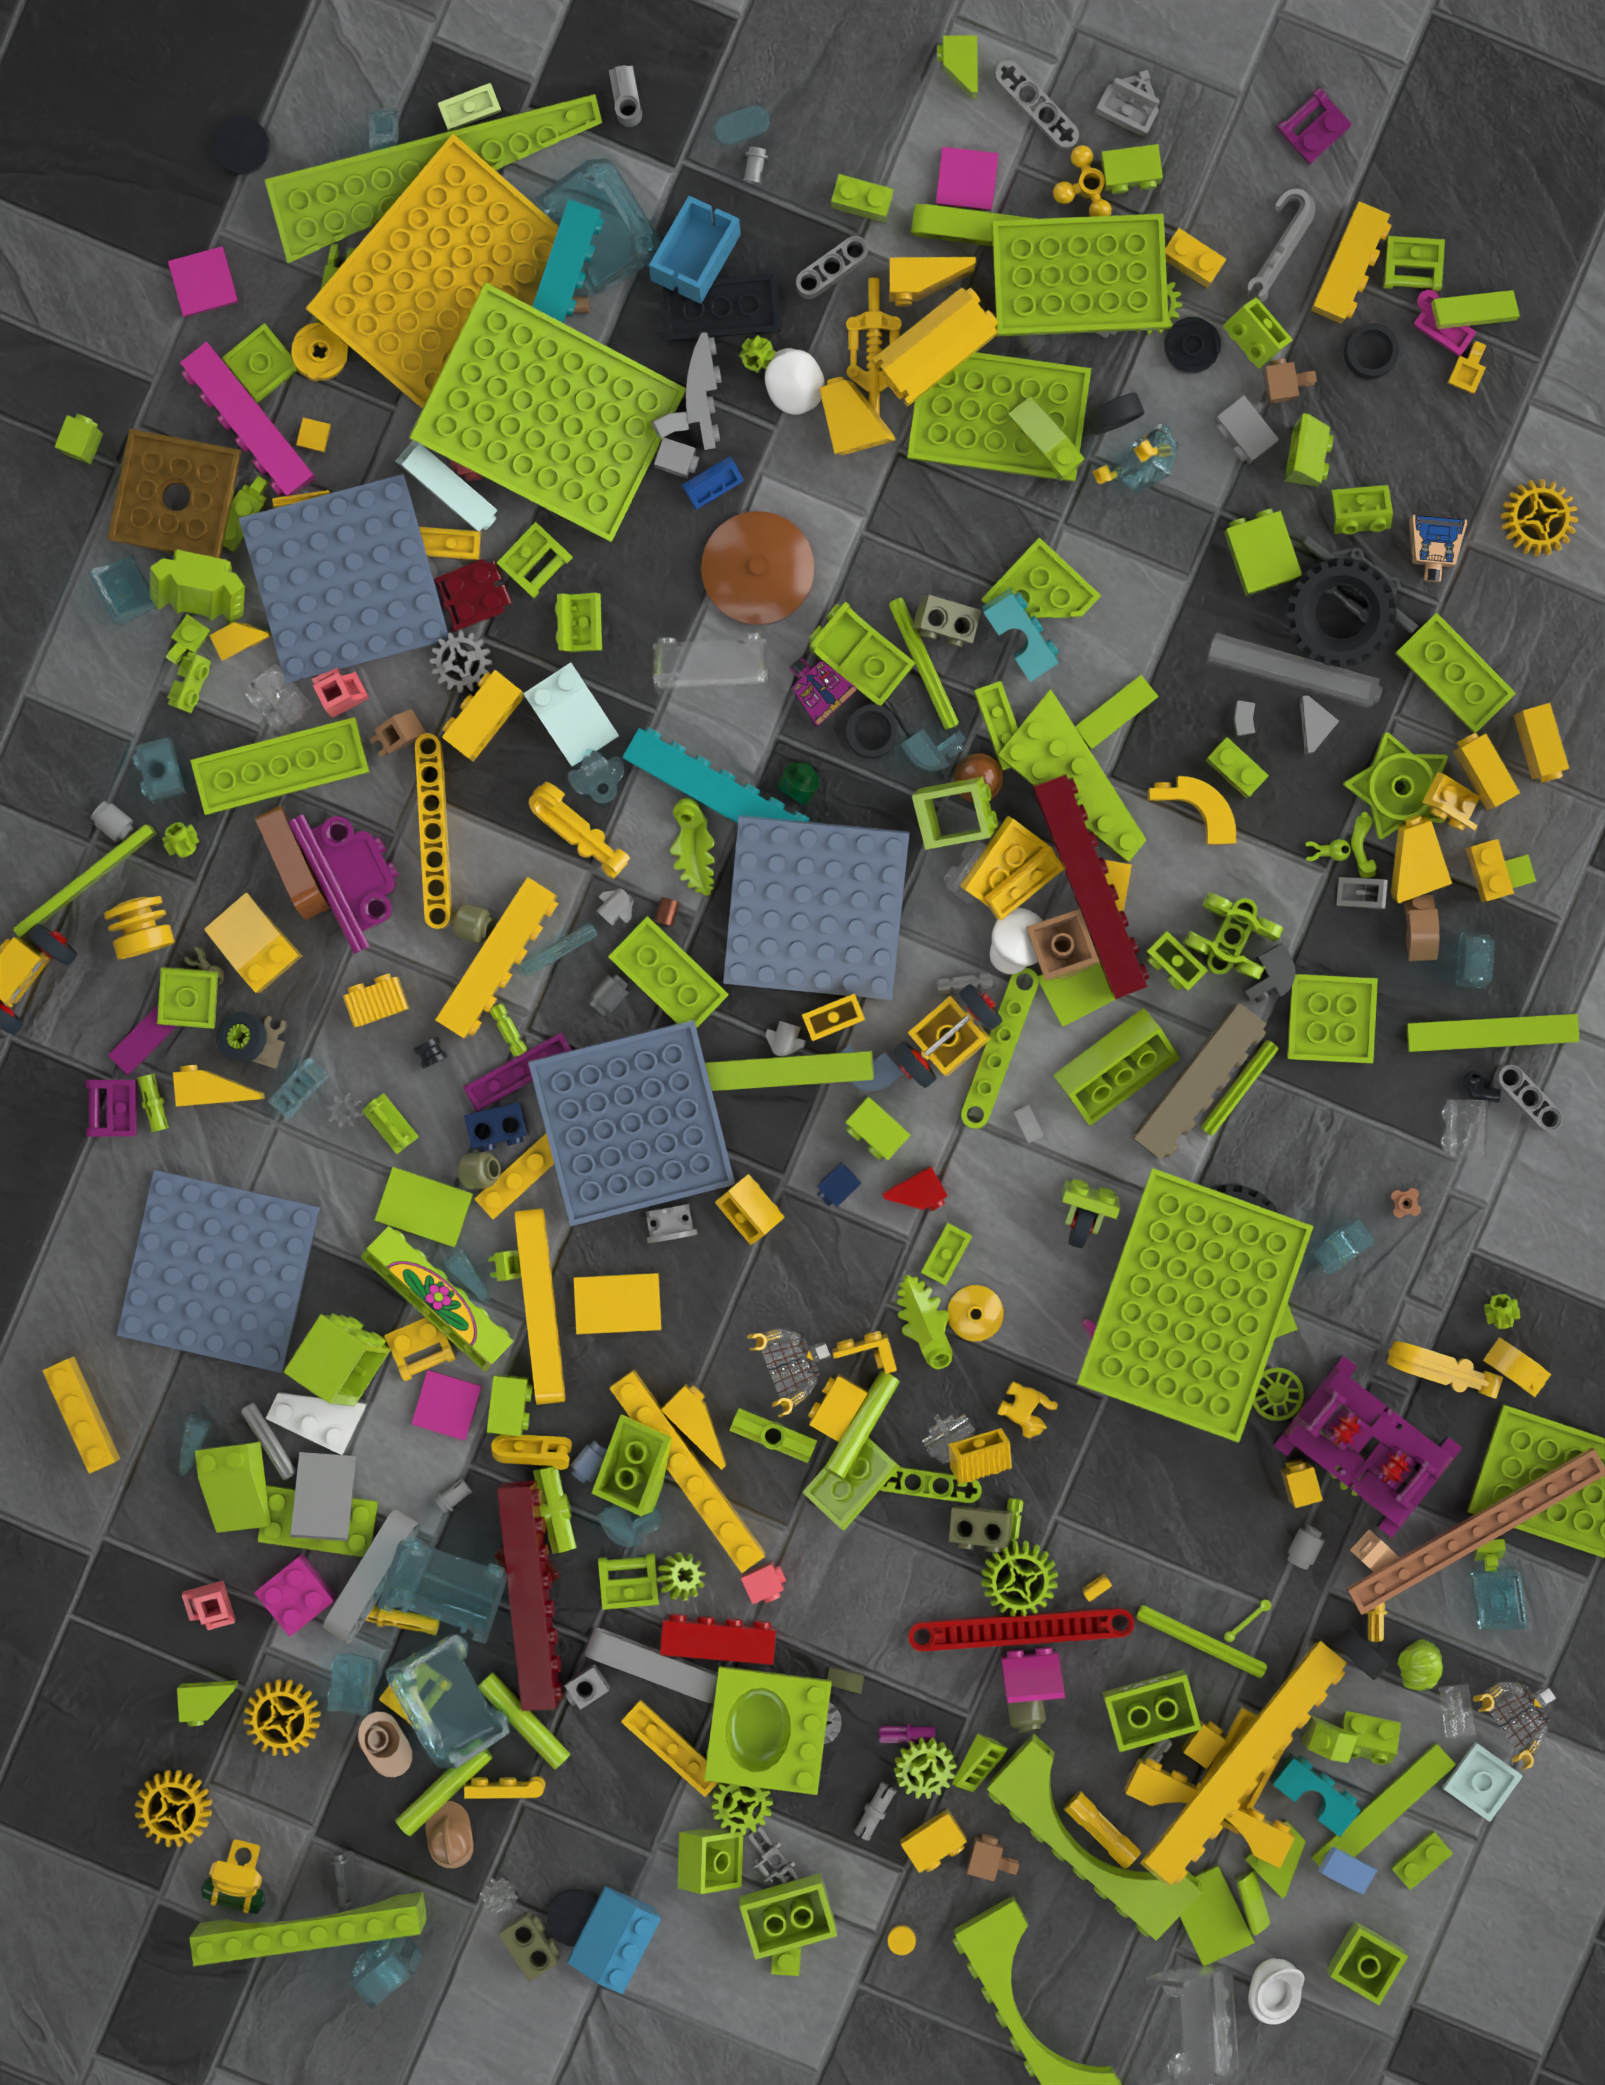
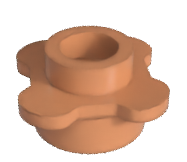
[1391,1188,1421,1218]

